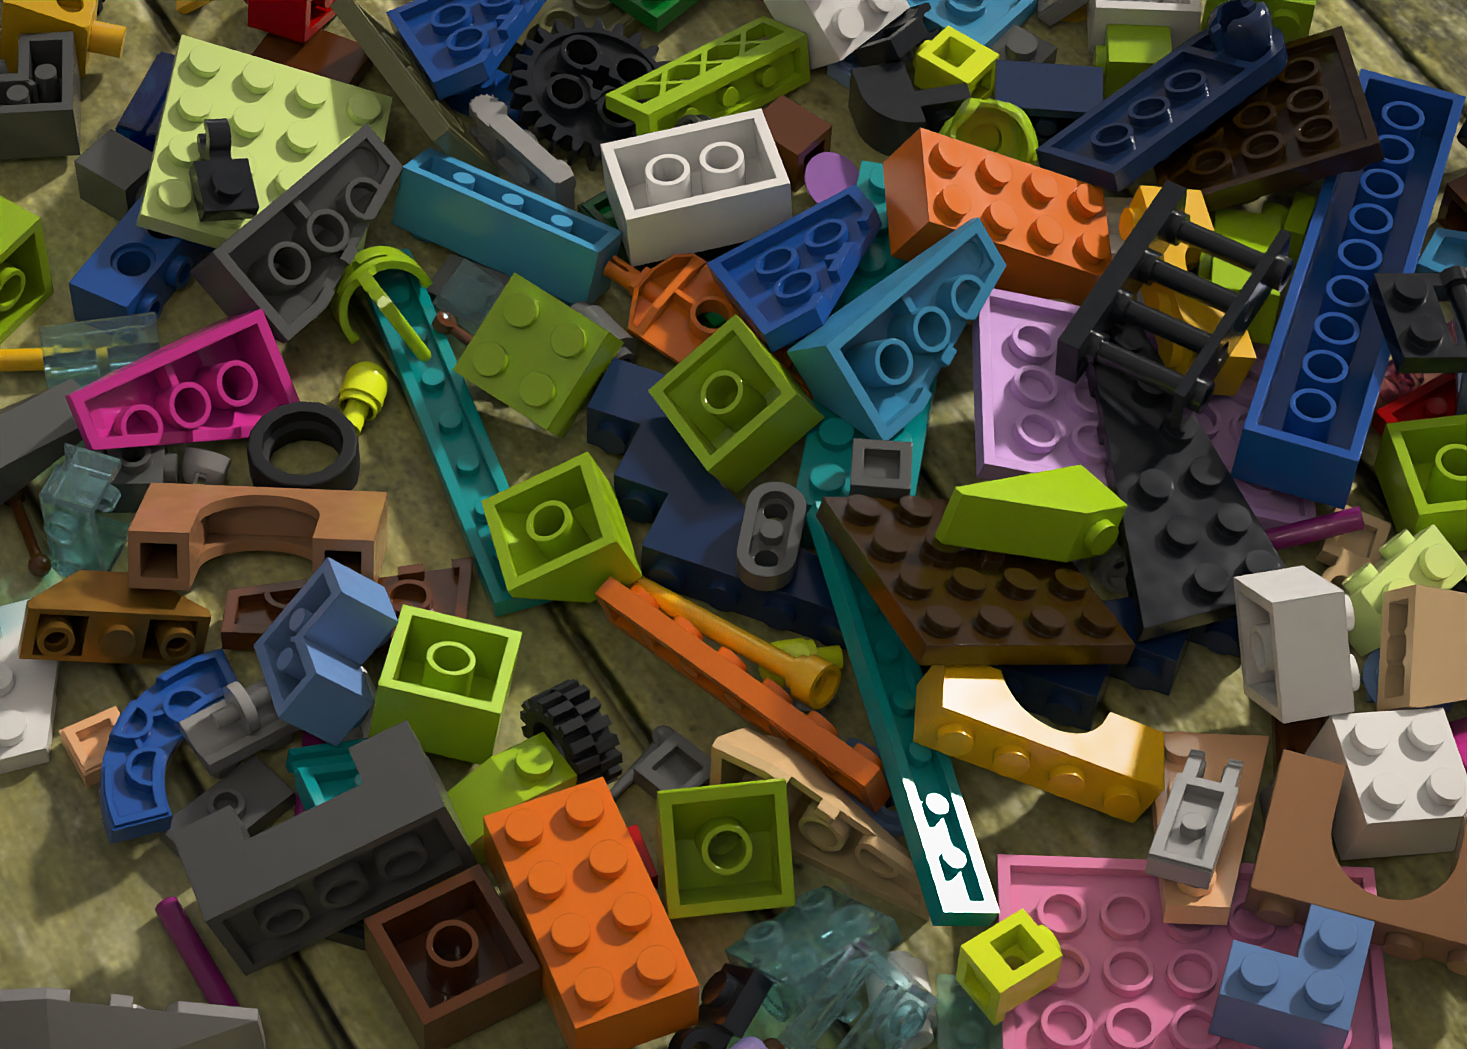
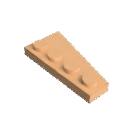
[1151,731,1270,926]

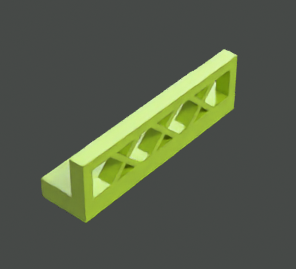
[605,15,811,136]

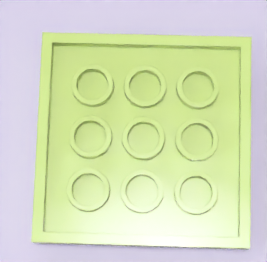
[136,35,393,253]

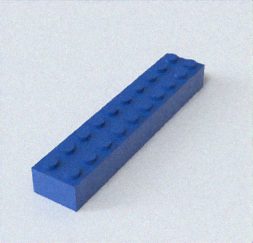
[1231,69,1466,510]

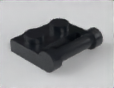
[1368,265,1467,374]

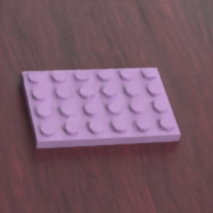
[971,288,1316,530]

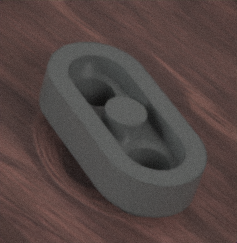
[736,482,806,591]

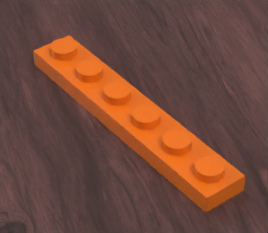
[595,576,892,814]

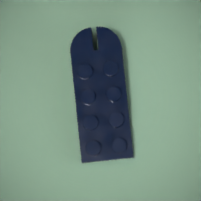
[1036,0,1288,192]

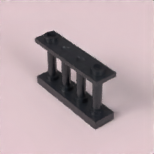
[1055,180,1294,432]

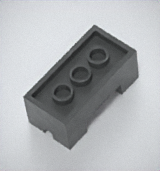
[171,720,478,976]

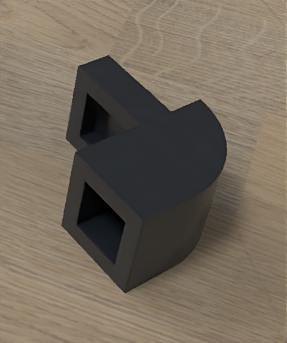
[848,61,972,156]

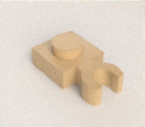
[1315,505,1391,592]

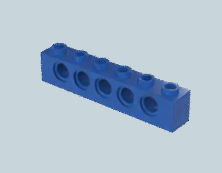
[69,194,216,344]

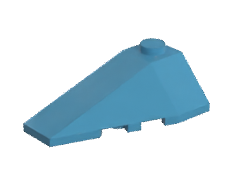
[787,217,1007,441]

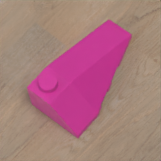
[65,308,300,451]

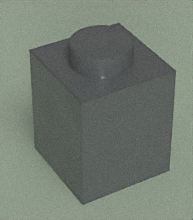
[74,129,153,221]

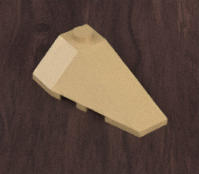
[709,727,930,921]

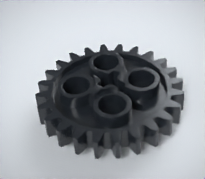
[507,16,671,171]

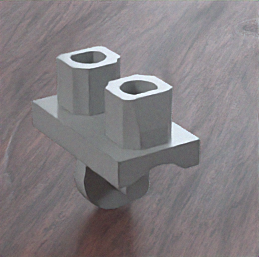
[179,678,301,780]

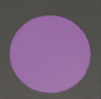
[805,152,859,204]

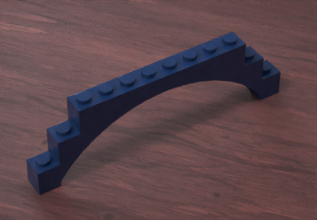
[587,358,1241,732]

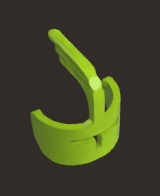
[329,246,433,362]

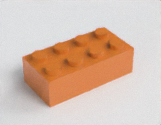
[883,127,1112,306]
[483,777,700,1049]

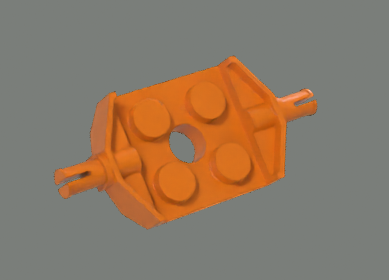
[603,253,814,400]

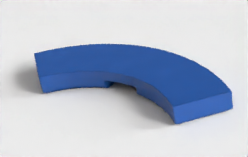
[99,648,238,844]

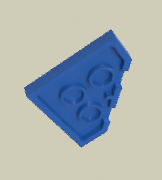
[386,0,546,100]
[707,184,882,353]

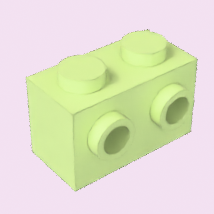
[1342,524,1467,657]

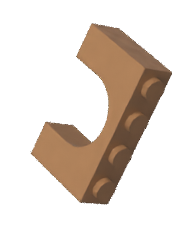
[128,482,388,591]
[1243,749,1467,976]

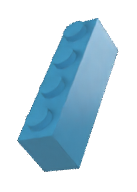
[391,147,623,306]

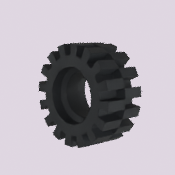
[520,679,623,785]

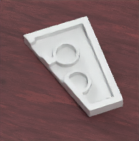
[0,599,62,774]

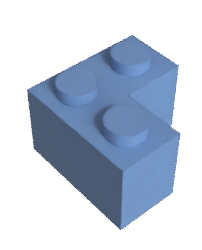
[253,557,399,747]
[1208,904,1375,1049]

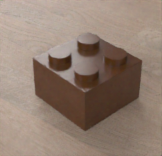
[364,864,541,1049]

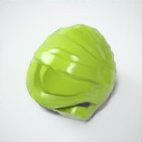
[939,98,1039,165]

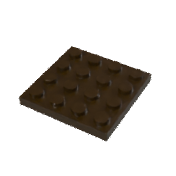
[1153,26,1385,213]
[816,494,1136,665]

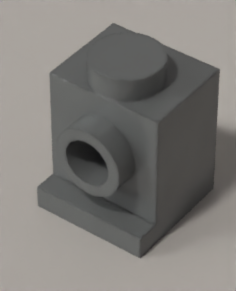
[89,445,179,513]

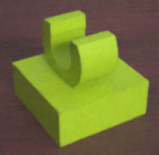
[1261,192,1318,271]

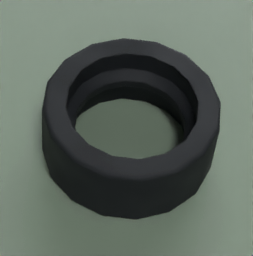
[247,401,360,491]

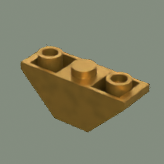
[17,570,211,666]

